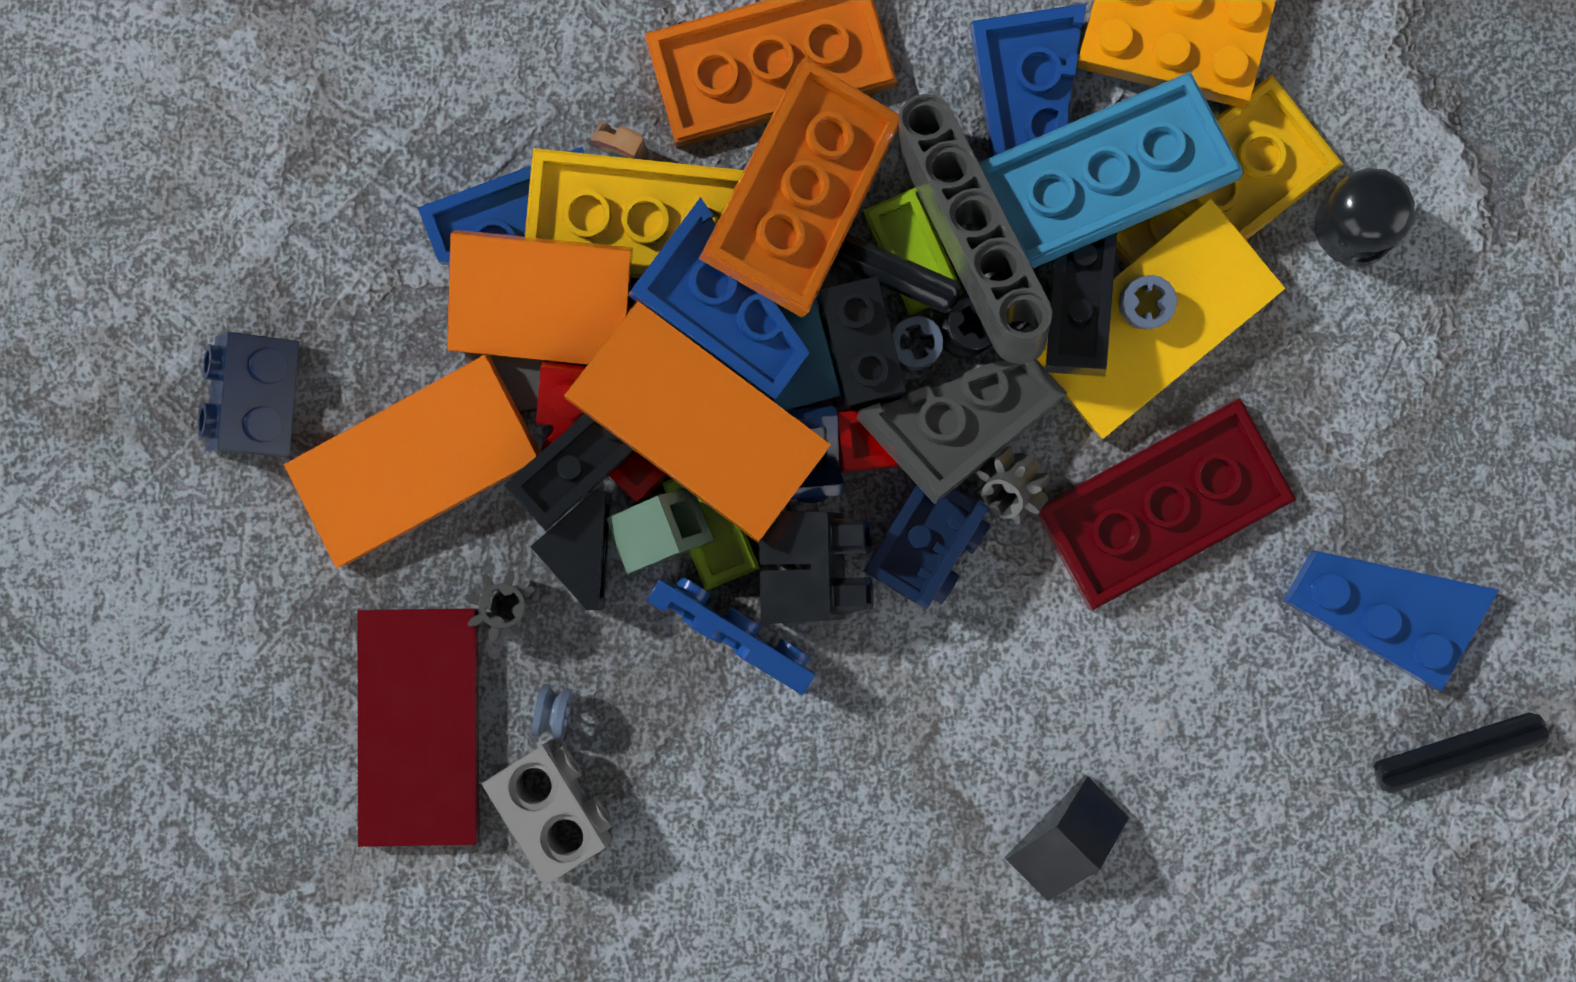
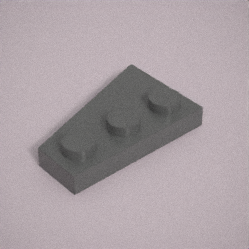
[857,359,1067,504]

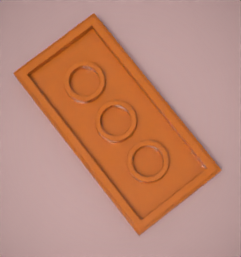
[644,0,897,148]
[699,57,899,318]
[564,301,831,542]
[283,355,540,568]

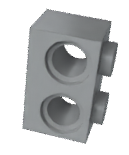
[481,739,613,887]

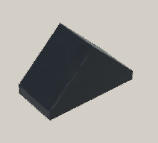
[530,490,611,611]
[1004,775,1130,901]

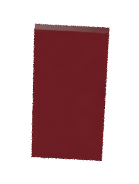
[1037,398,1296,611]
[357,608,480,847]

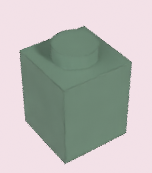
[606,488,714,574]

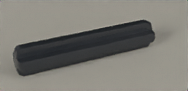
[832,233,962,313]
[1373,712,1549,793]

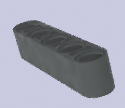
[899,94,1053,364]

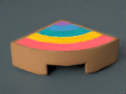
[589,122,648,160]

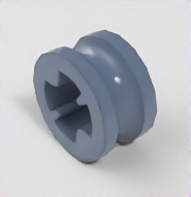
[1118,275,1177,330]
[892,316,943,371]
[532,684,573,741]

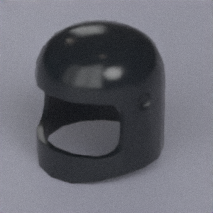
[1314,168,1415,267]

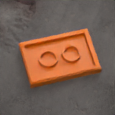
[447,230,633,364]

